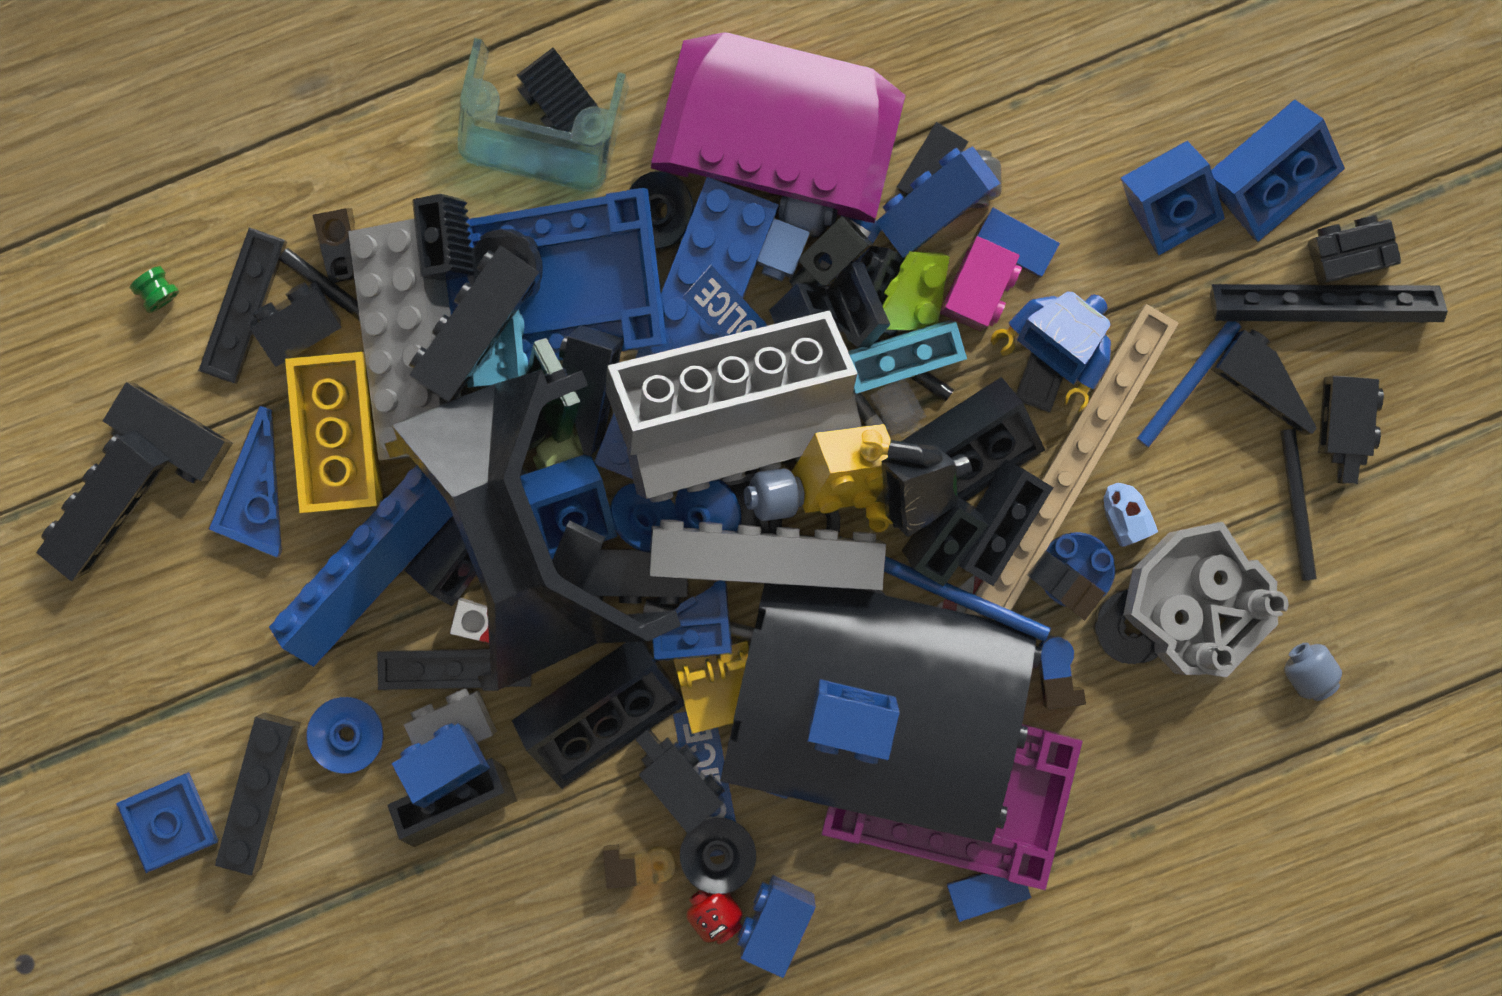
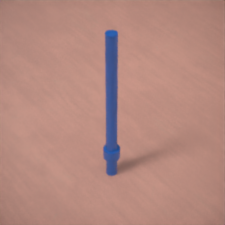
[840,536,1051,642]

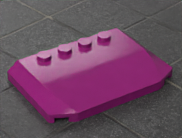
[651,32,906,224]

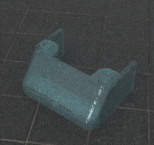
[457,38,629,192]

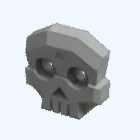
[1123,522,1289,677]

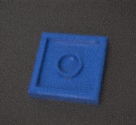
[116,772,219,873]

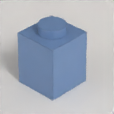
[757,218,810,281]

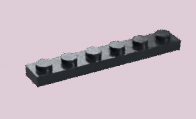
[1210,284,1448,323]

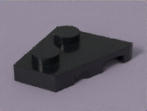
[826,261,891,348]

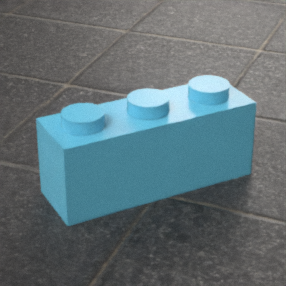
[848,320,967,394]

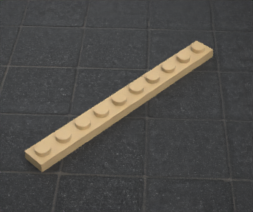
[964,304,1179,619]

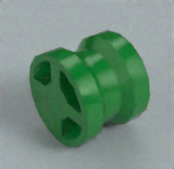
[129,266,179,313]

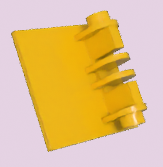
[673,641,749,734]

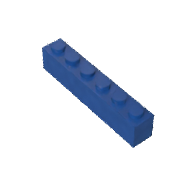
[269,465,453,667]

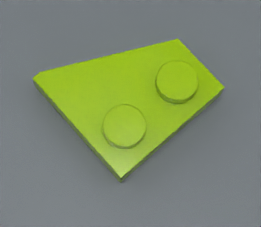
[883,251,950,330]

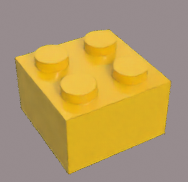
[792,424,891,513]

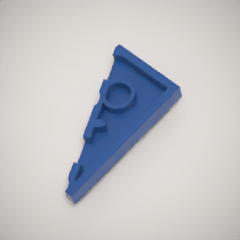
[209,406,282,557]

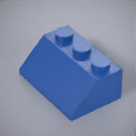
[1211,100,1345,242]

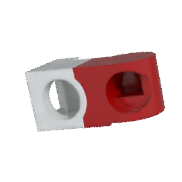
[450,597,489,643]

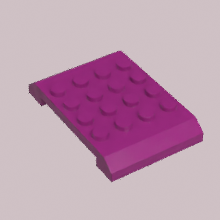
[821,724,1083,891]

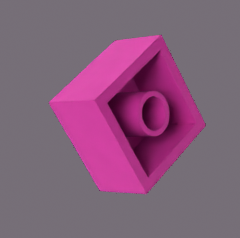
[940,236,1022,332]

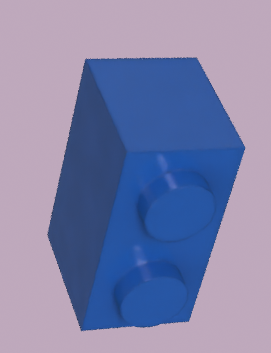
[392,723,490,808]

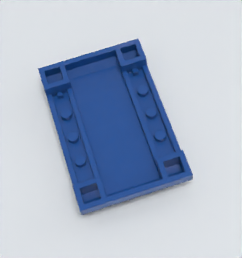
[446,188,667,364]

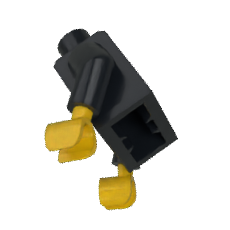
[860,429,972,537]

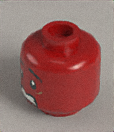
[686,890,743,945]

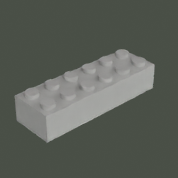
[348,219,461,460]
[606,310,858,456]

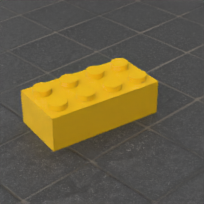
[285,352,383,513]

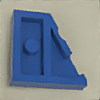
[653,580,732,661]

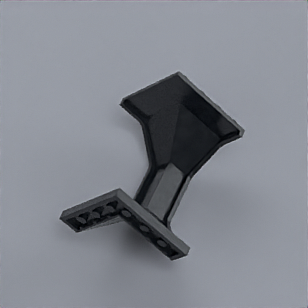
[384,368,681,691]

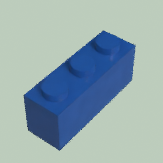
[876,146,1001,258]

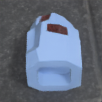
[1104,483,1158,547]

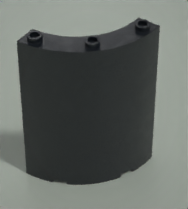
[720,583,1042,843]

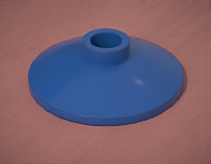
[675,479,742,531]
[610,483,680,553]
[307,697,384,774]

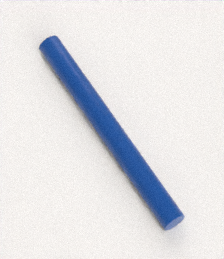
[1137,321,1242,448]

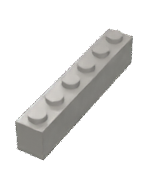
[626,394,861,502]
[648,520,886,590]

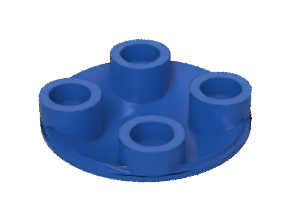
[1044,532,1115,607]

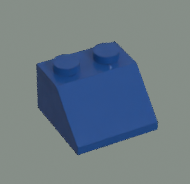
[1121,141,1225,255]

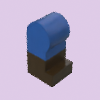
[1038,635,1086,710]

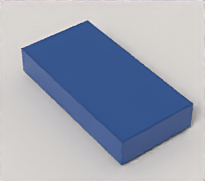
[977,207,1060,278]
[947,872,1031,922]

